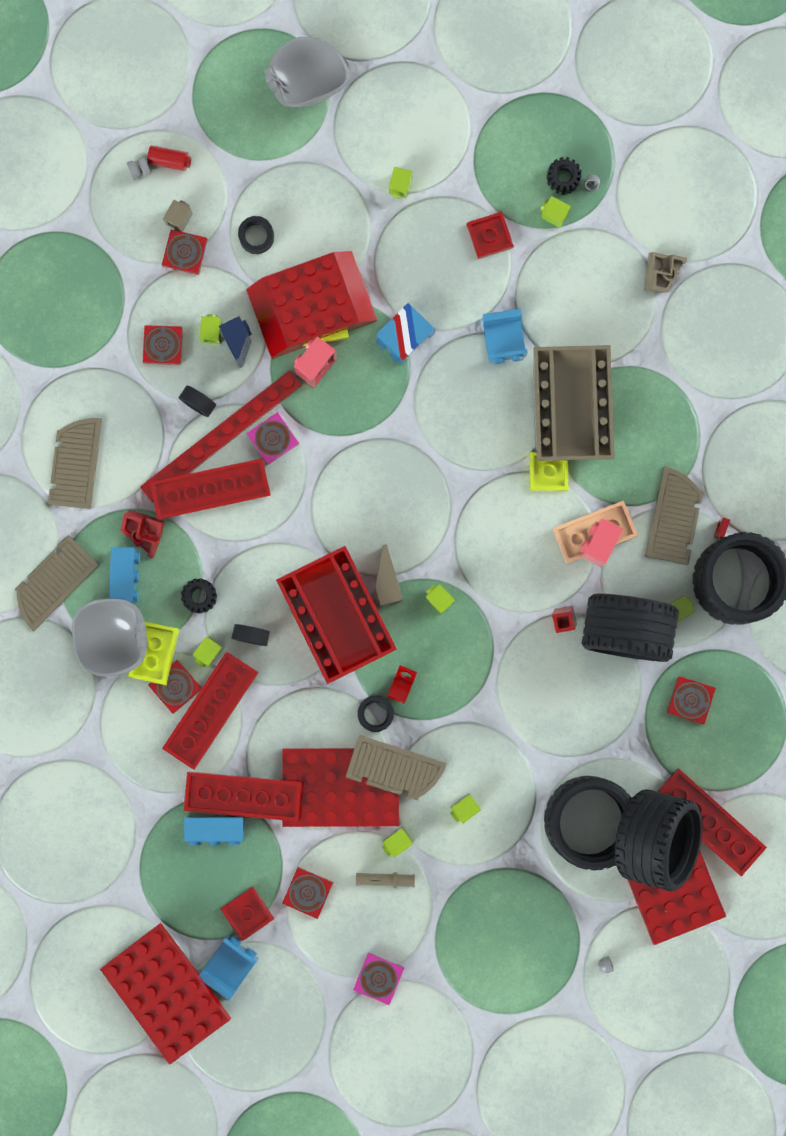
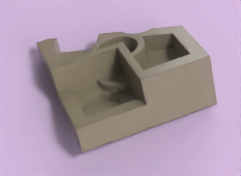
[644,252,687,293]

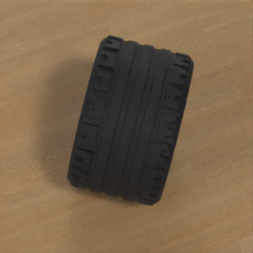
[692,532,786,625]
[581,593,679,662]
[544,776,631,871]
[615,789,702,892]

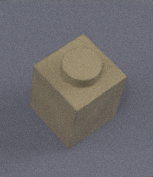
[163,200,193,232]

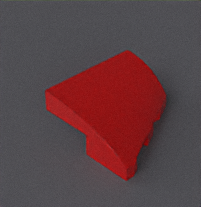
[121,510,165,558]

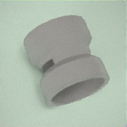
[127,156,151,180]

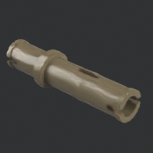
[356,872,415,888]

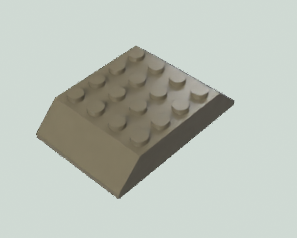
[533,345,615,461]

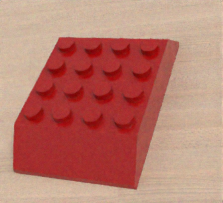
[246,251,378,359]
[276,546,397,684]

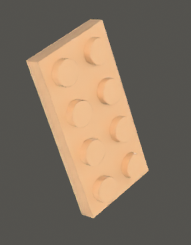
[552,501,638,564]

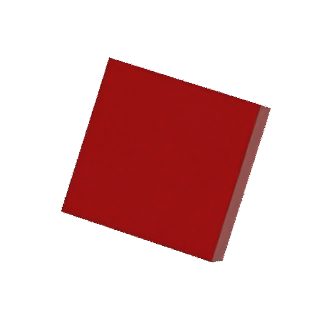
[714,518,730,540]

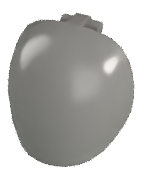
[265,37,349,108]
[72,599,147,677]

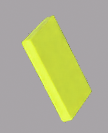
[128,622,180,685]

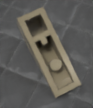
[373,544,403,607]

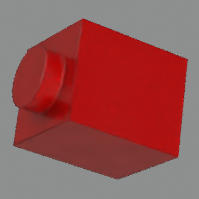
[552,606,577,633]

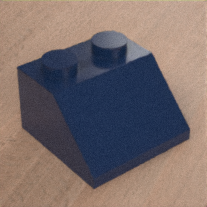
[219,316,252,368]

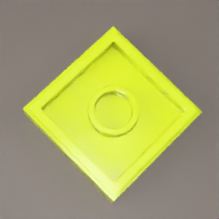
[530,452,568,491]

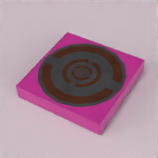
[246,412,299,465]
[353,952,404,1005]

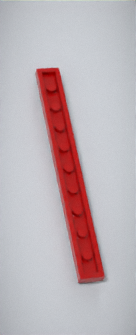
[140,370,302,502]

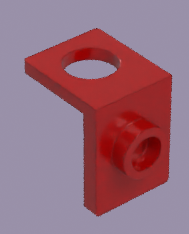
[387,665,417,704]

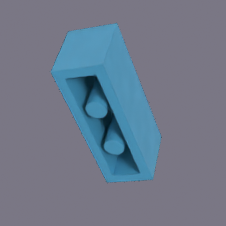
[109,547,140,605]
[184,816,245,845]

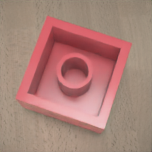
[294,337,337,388]
[580,518,623,567]

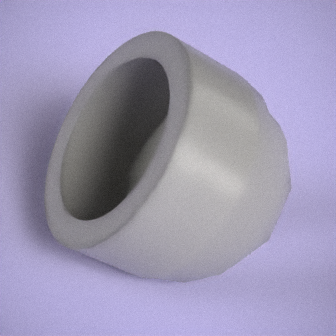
[585,174,600,191]
[598,956,614,973]

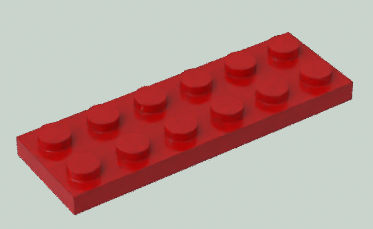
[149,458,271,520]
[162,651,259,770]
[657,768,767,877]
[183,772,303,822]

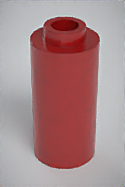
[147,145,191,171]

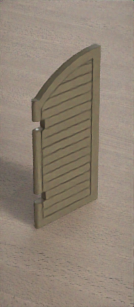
[48,418,102,509]
[645,466,703,565]
[15,535,99,631]
[345,735,447,801]

